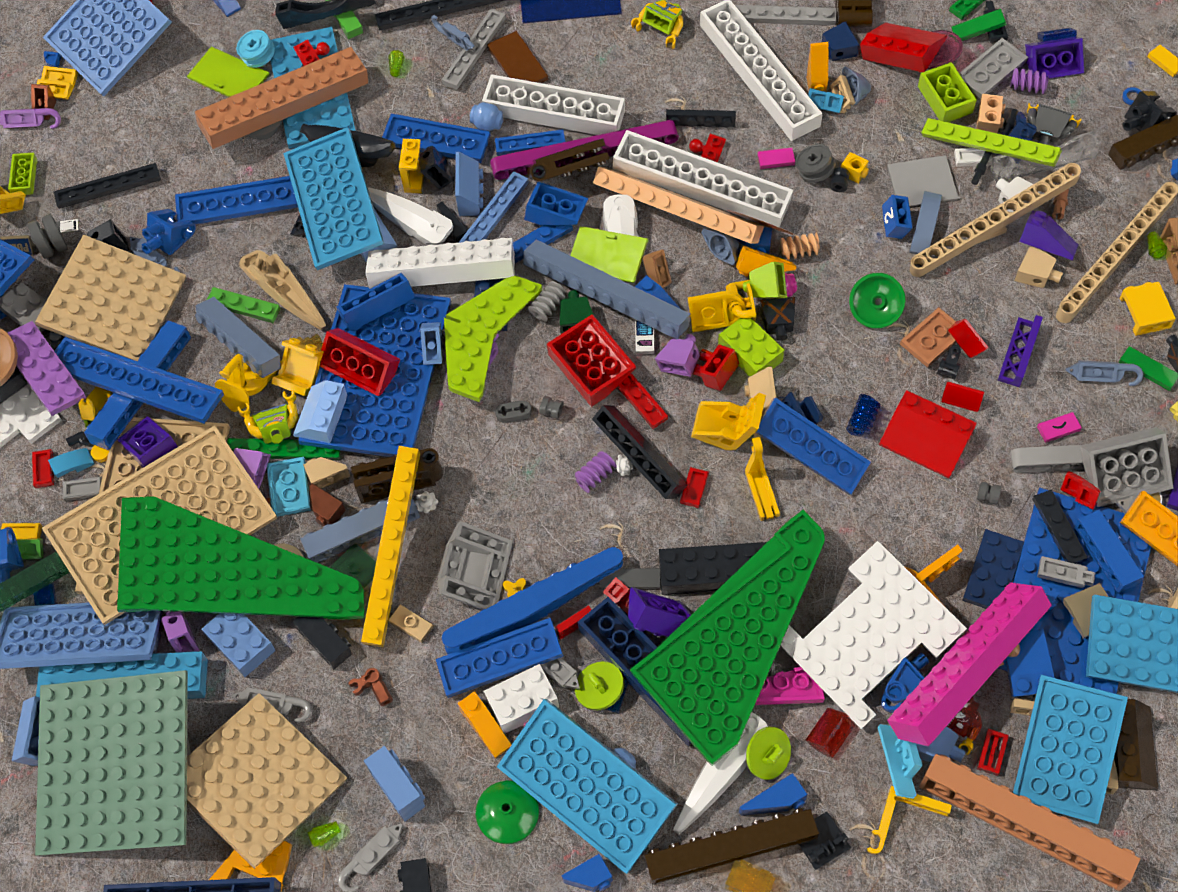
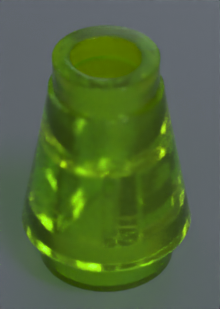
[388,50,405,77]
[1147,231,1167,259]
[307,821,341,848]

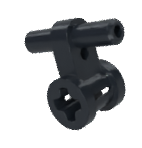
[937,345,961,380]

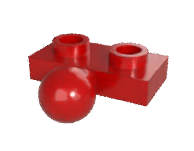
[293,39,330,66]
[689,133,726,163]

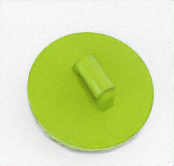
[575,661,624,711]
[746,726,791,780]

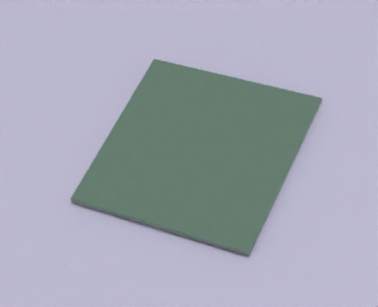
[35,670,188,855]

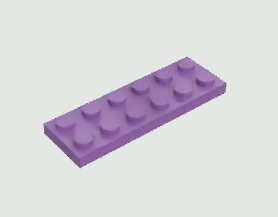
[8,321,86,416]

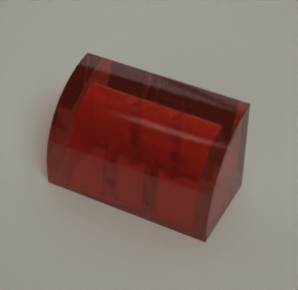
[805,708,855,758]

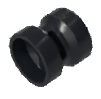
[830,167,850,193]

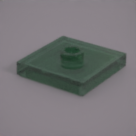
[329,543,376,589]

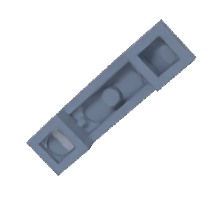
[909,191,942,254]

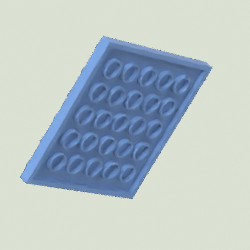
[43,0,172,96]

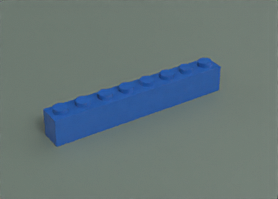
[84,320,191,450]

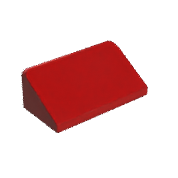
[948,319,989,358]
[941,381,984,412]

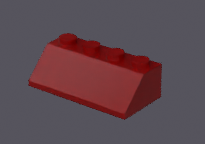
[320,328,400,396]

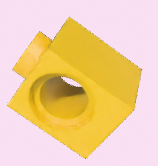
[841,152,869,184]

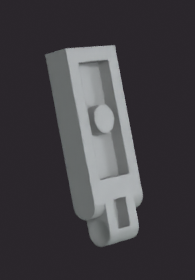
[1037,556,1095,588]

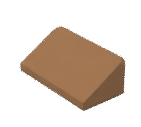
[643,249,672,288]

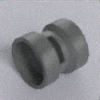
[539,396,564,419]
[977,481,1001,505]

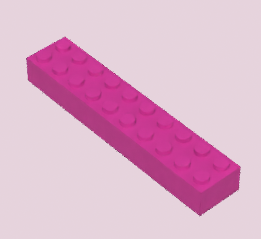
[887,583,1052,746]

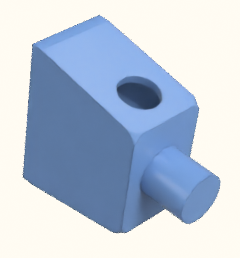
[916,726,966,762]

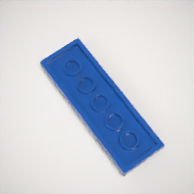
[382,113,491,163]
[756,398,871,495]
[436,618,563,698]

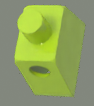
[743,262,787,299]

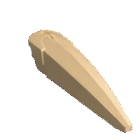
[239,250,326,330]

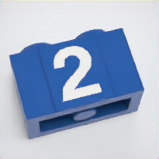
[882,195,913,239]

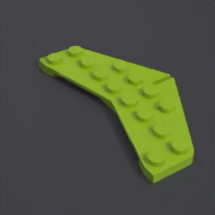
[444,275,542,402]

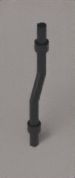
[971,109,1019,185]

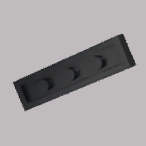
[666,109,736,128]
[1032,489,1088,564]

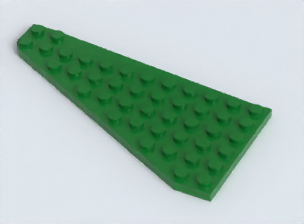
[117,496,365,619]
[630,510,825,766]

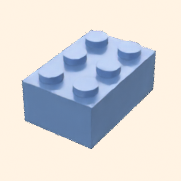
[202,613,276,678]
[364,746,426,822]

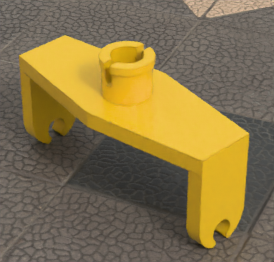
[78,386,113,421]

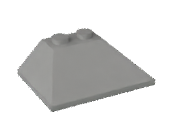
[437,521,513,610]

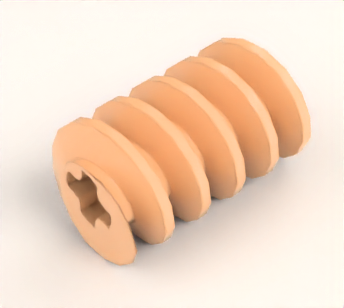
[780,232,820,260]

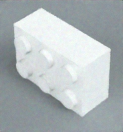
[484,664,559,734]

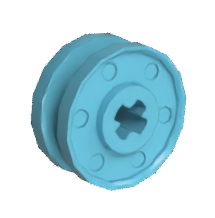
[236,30,275,68]

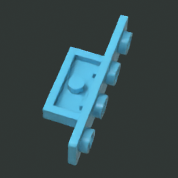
[878,724,922,799]

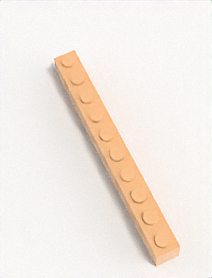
[593,166,764,244]

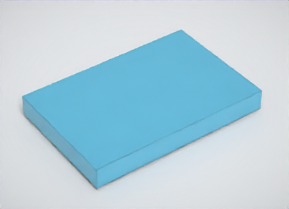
[267,457,311,517]

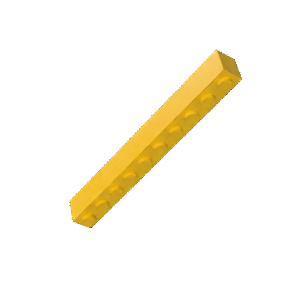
[361,446,420,647]

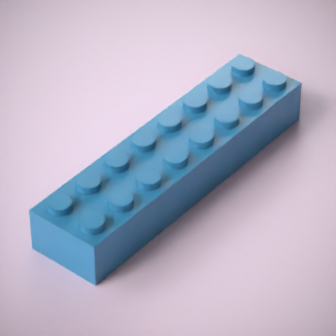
[36,651,208,699]

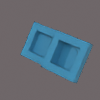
[808,88,844,113]
[48,448,95,478]

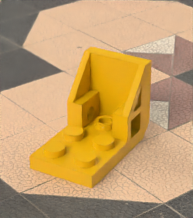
[691,393,766,450]

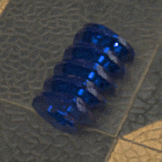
[846,394,881,437]

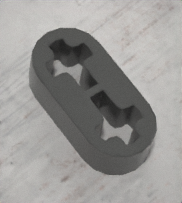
[495,401,531,423]

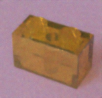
[724,860,776,892]

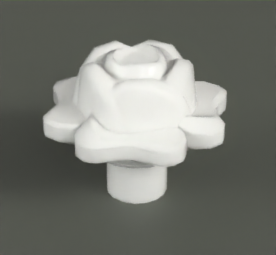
[613,454,633,476]
[414,491,438,513]

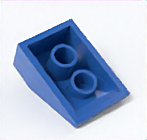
[524,181,588,225]
[1005,629,1054,697]

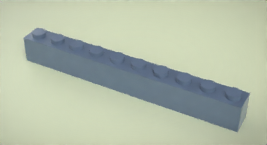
[523,239,690,339]

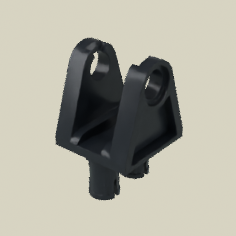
[1122,91,1177,132]

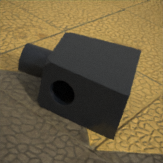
[87,219,129,251]

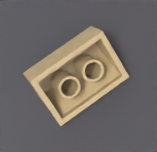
[744,367,776,437]

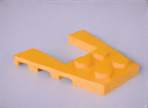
[209,841,292,892]

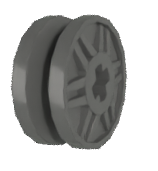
[795,144,836,183]

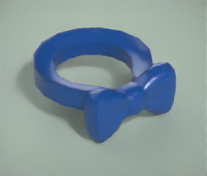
[1122,87,1141,105]

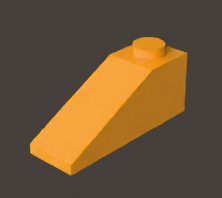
[806,42,828,92]
[735,246,796,276]
[458,691,511,759]

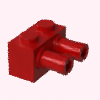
[692,345,740,391]

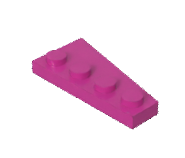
[755,667,825,705]

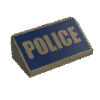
[0,235,35,256]

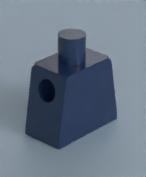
[821,22,859,61]

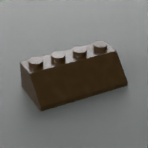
[1114,699,1158,790]

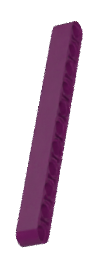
[490,120,679,180]

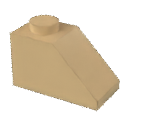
[303,457,350,489]

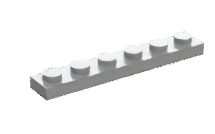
[735,5,836,26]
[442,9,506,90]

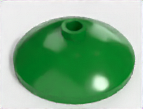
[849,273,906,329]
[475,780,539,844]

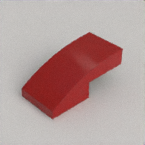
[1060,471,1101,509]
[603,577,630,614]

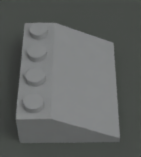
[1080,427,1173,507]

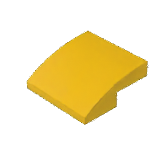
[37,66,78,100]

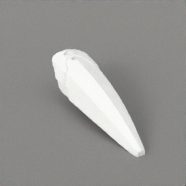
[367,187,453,245]
[603,194,638,287]
[673,712,768,834]

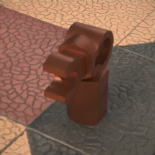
[348,668,393,706]

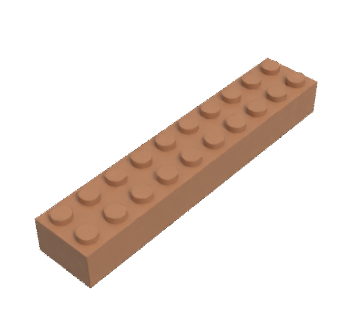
[195,47,368,149]
[919,754,1140,891]

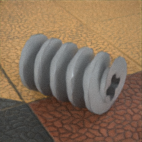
[528,281,566,322]

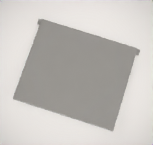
[887,155,960,208]

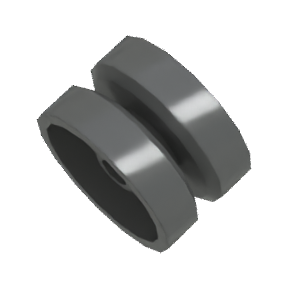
[27,213,68,259]

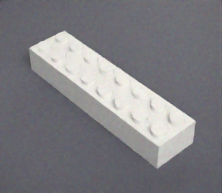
[482,74,625,135]
[365,238,515,289]

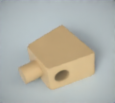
[1014,246,1063,288]

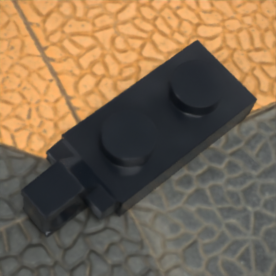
[983,1,1008,43]

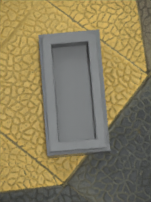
[63,477,102,502]

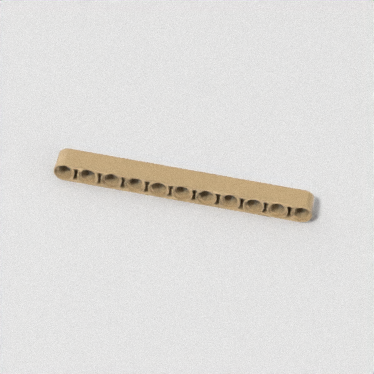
[910,163,1081,277]
[1056,182,1178,323]

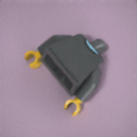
[1027,103,1082,145]

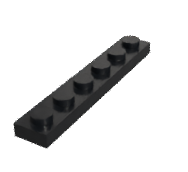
[53,163,161,209]

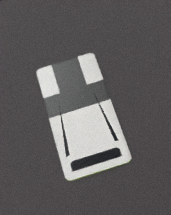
[56,219,78,233]

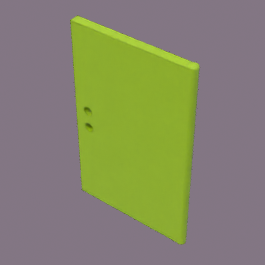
[187,46,270,97]
[570,226,648,283]

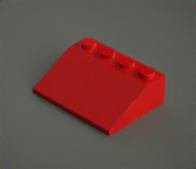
[860,22,947,72]
[547,314,636,407]
[879,390,977,479]

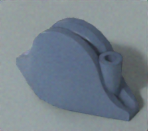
[842,66,871,105]
[701,228,739,265]

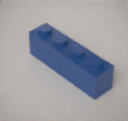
[336,273,415,332]
[1075,509,1144,594]

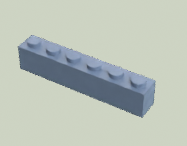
[195,297,281,378]
[300,499,420,563]

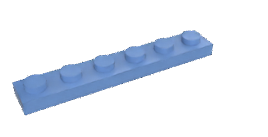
[459,171,529,243]

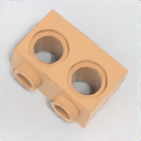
[976,94,1005,133]

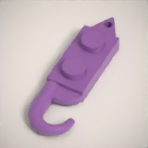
[0,108,61,129]

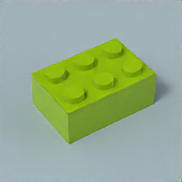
[918,62,976,122]
[718,318,785,377]

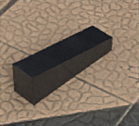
[436,202,468,243]

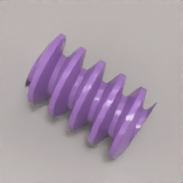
[1010,68,1049,95]
[575,451,617,493]

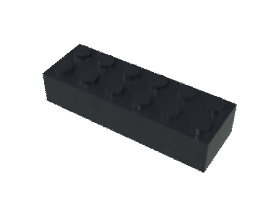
[659,542,767,595]

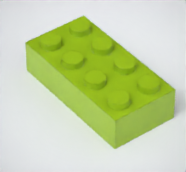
[8,153,37,195]

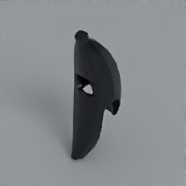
[300,123,396,167]

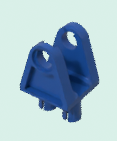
[141,209,196,255]
[0,527,24,591]
[881,653,929,713]

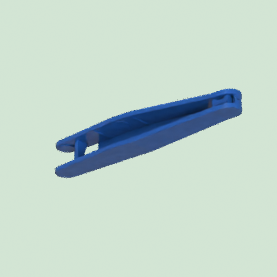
[442,547,623,654]

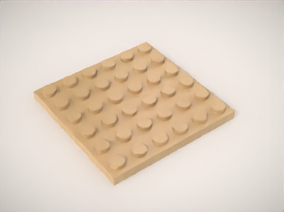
[35,235,186,361]
[187,693,347,869]

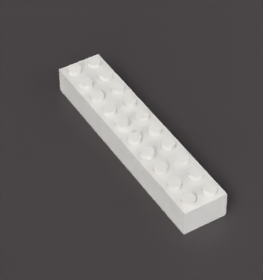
[700,0,822,141]
[613,130,793,227]

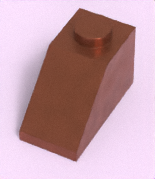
[310,483,346,526]

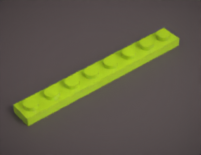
[921,118,1062,167]

